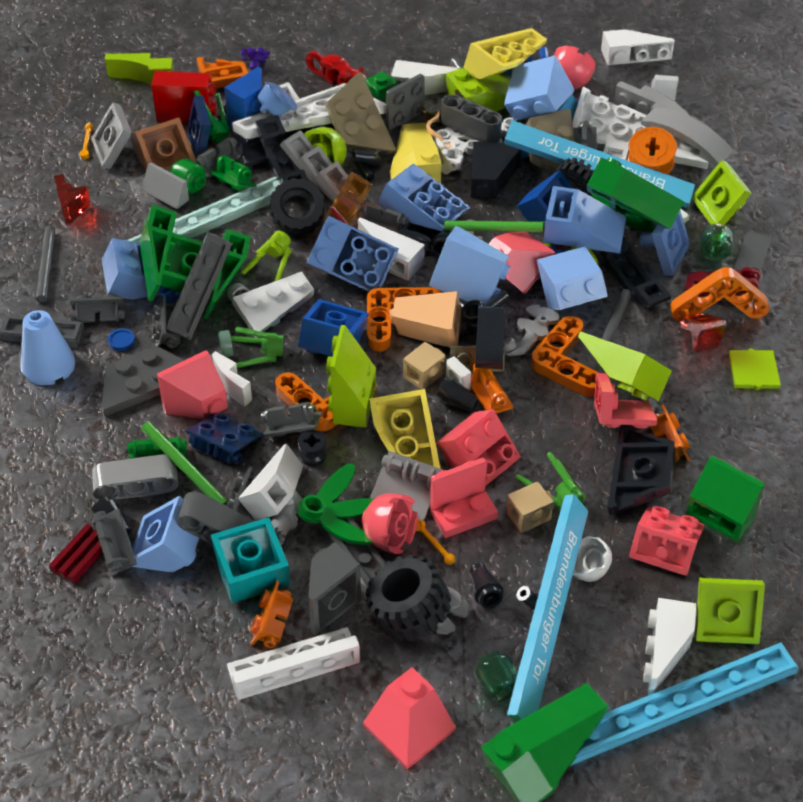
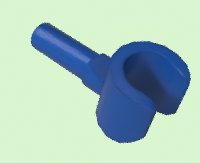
[160,286,181,304]

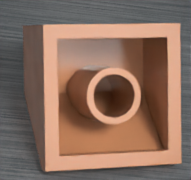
[130,118,196,172]

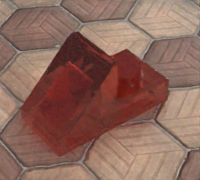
[54,174,91,225]
[680,313,726,352]

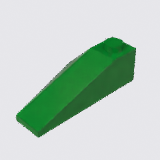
[481,683,609,802]

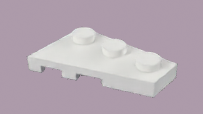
[233,272,314,338]

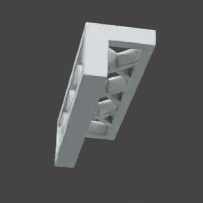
[227,627,360,700]

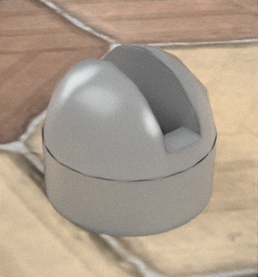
[227,283,249,303]

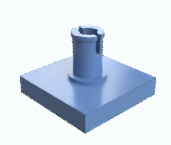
[640,211,690,276]

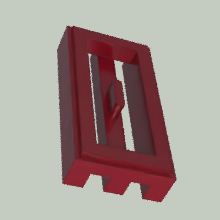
[49,523,103,584]

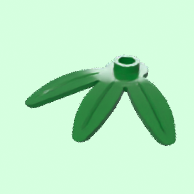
[297,463,375,545]

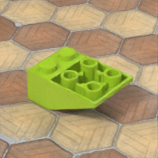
[326,325,376,428]

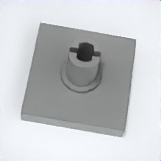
[91,102,135,169]

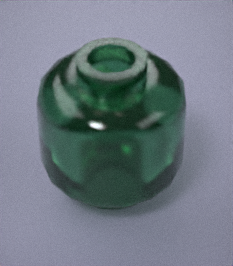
[473,651,518,702]

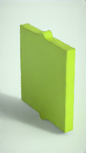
[728,348,781,391]

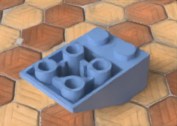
[377,163,470,231]
[543,186,626,253]
[306,216,399,292]
[102,238,162,300]

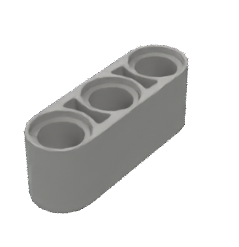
[92,455,178,500]

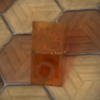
[322,172,373,225]

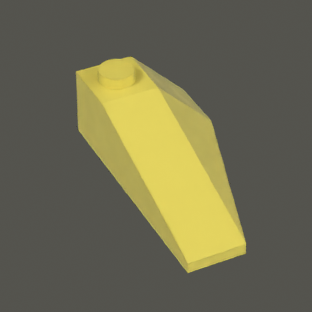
[463,28,547,79]
[390,122,441,184]
[369,389,441,469]

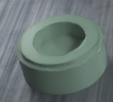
[218,330,234,357]

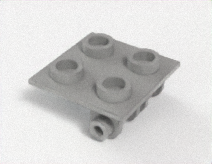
[370,451,443,520]

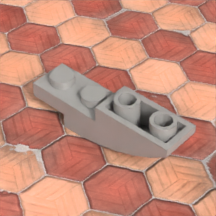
[614,81,689,115]

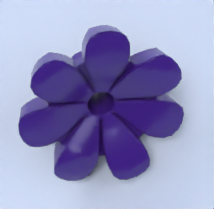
[241,47,270,70]

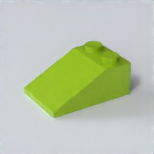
[446,68,511,111]
[578,331,672,401]

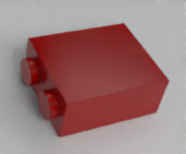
[151,71,218,124]

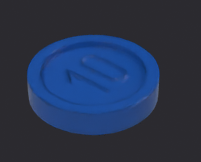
[108,328,135,351]

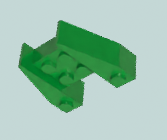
[587,157,684,232]
[140,204,251,319]

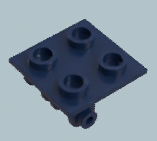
[186,413,264,465]

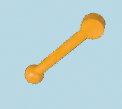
[79,123,94,159]
[416,519,456,565]

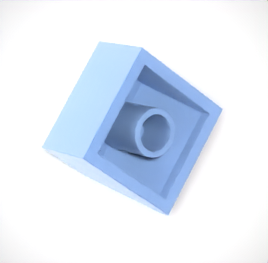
[537,246,608,310]
[132,496,200,573]

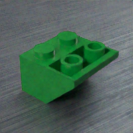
[686,456,765,542]

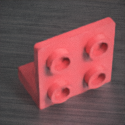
[594,373,657,429]
[430,458,499,539]
[629,506,704,576]

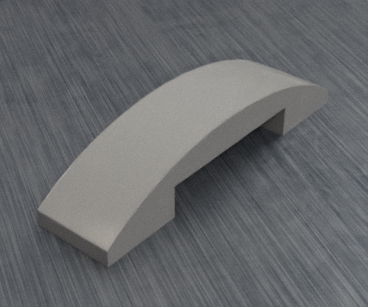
[641,107,734,166]

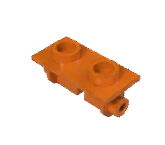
[470,364,514,414]
[649,404,691,462]
[250,581,293,648]

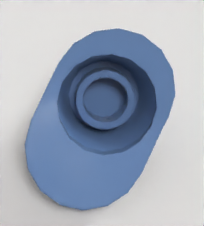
[258,82,298,117]

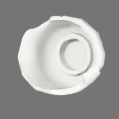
[572,536,612,582]

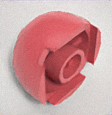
[552,46,596,89]
[362,493,418,554]

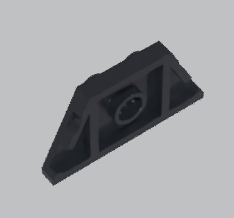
[607,425,676,515]

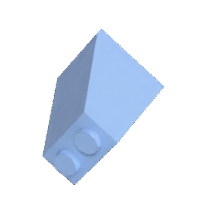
[504,55,574,121]
[428,226,510,304]

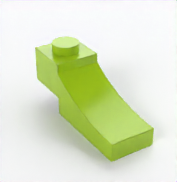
[105,53,174,85]

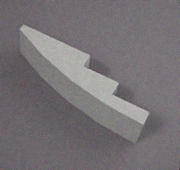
[280,130,366,213]

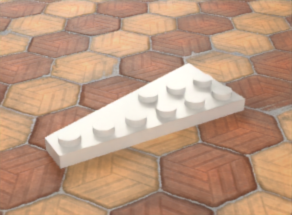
[232,83,386,139]
[572,87,709,169]

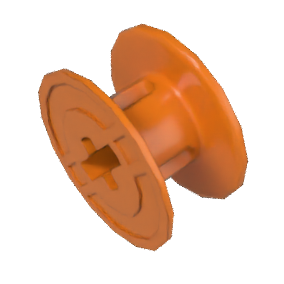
[627,127,677,175]

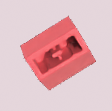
[436,409,521,485]

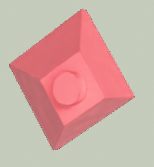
[489,232,557,294]
[157,350,228,420]
[363,667,456,770]

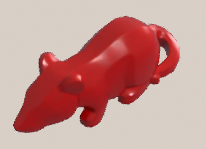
[305,51,367,85]

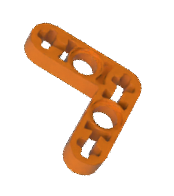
[670,267,770,321]
[367,287,442,351]
[531,316,599,397]
[275,372,377,431]

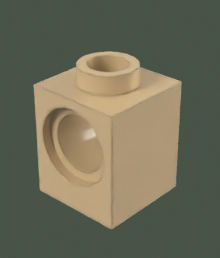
[403,342,445,390]
[506,481,554,533]

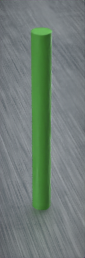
[444,221,545,232]
[141,421,228,505]

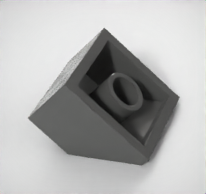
[309,542,361,636]

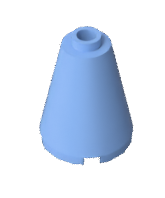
[20,310,76,385]

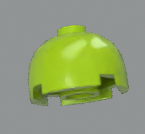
[305,127,347,166]

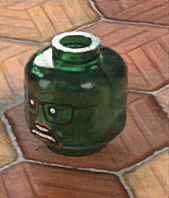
[699,224,734,261]

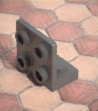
[380,73,425,131]

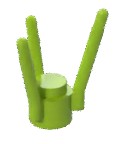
[241,231,292,282]

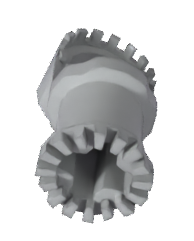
[271,490,302,545]

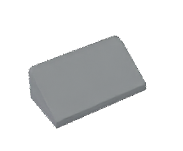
[143,162,189,209]

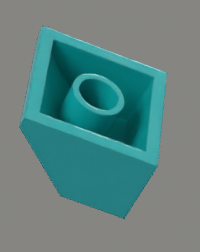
[211,517,290,604]

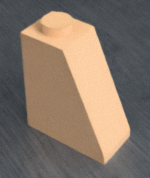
[390,291,462,348]

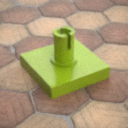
[691,160,751,230]
[694,578,765,644]

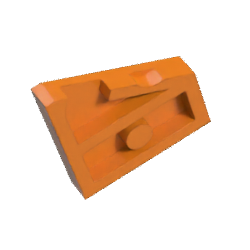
[196,57,248,89]

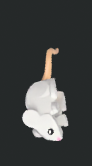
[426,111,464,174]

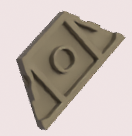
[325,72,396,155]
[526,109,579,185]

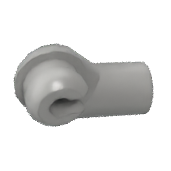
[504,331,538,357]

